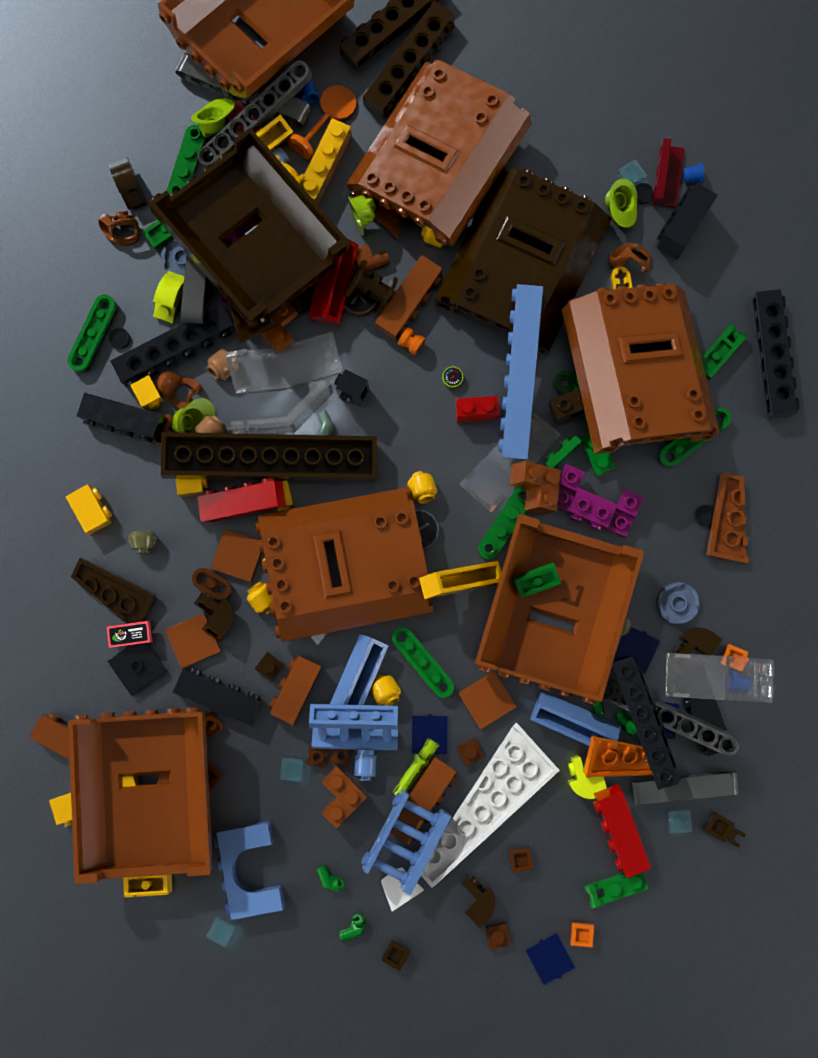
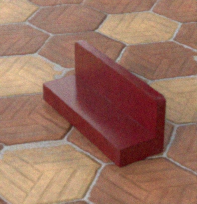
[652,138,685,208]

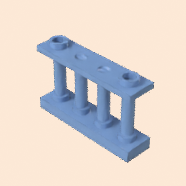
[309,704,398,750]
[361,789,451,895]

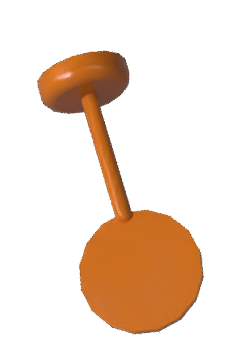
[287,85,356,159]

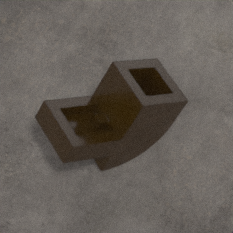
[109,157,147,209]
[194,592,233,641]
[673,627,722,664]
[461,875,496,928]

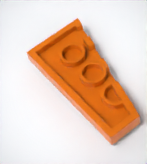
[583,736,652,777]

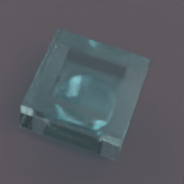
[617,159,646,185]
[280,757,304,781]
[667,809,692,834]
[206,916,236,947]

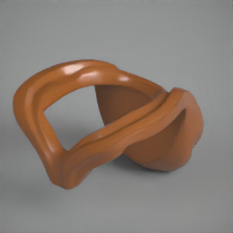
[98,214,139,245]
[610,243,651,274]
[157,371,201,409]

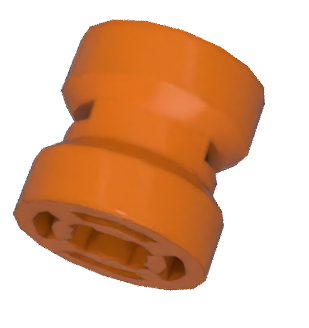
[397,327,426,356]

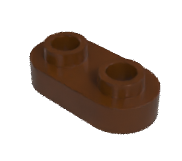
[192,568,232,600]

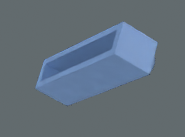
[330,634,389,705]
[530,690,621,746]

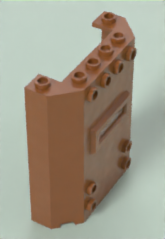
[158,0,354,98]
[346,60,532,247]
[562,283,720,454]
[255,487,434,642]
[474,514,645,705]
[68,707,213,884]

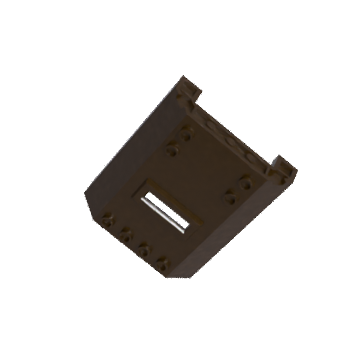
[149,127,350,327]
[435,168,612,356]

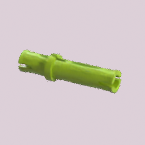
[393,738,439,795]

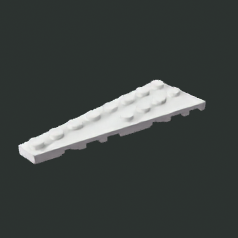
[421,723,560,888]

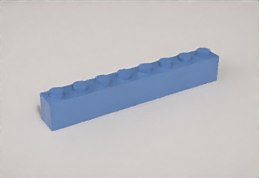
[498,284,543,459]

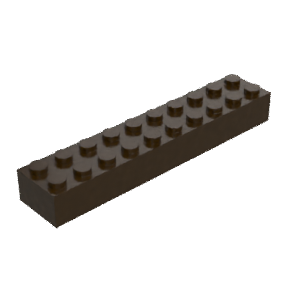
[161,432,377,482]

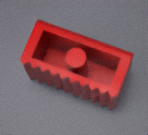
[455,395,499,422]

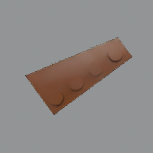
[706,472,749,564]

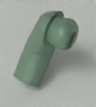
[316,411,334,435]

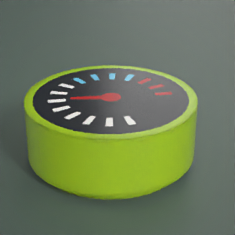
[442,366,463,388]

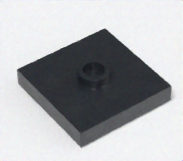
[107,643,167,696]

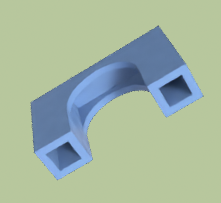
[214,821,285,920]

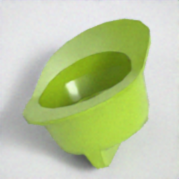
[191,98,235,138]
[605,178,637,228]
[348,195,376,236]
[171,398,215,433]

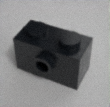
[334,369,370,407]

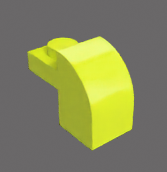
[153,271,184,323]
[568,756,607,799]

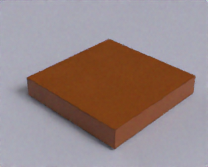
[210,529,261,582]
[165,613,221,669]
[458,671,517,730]

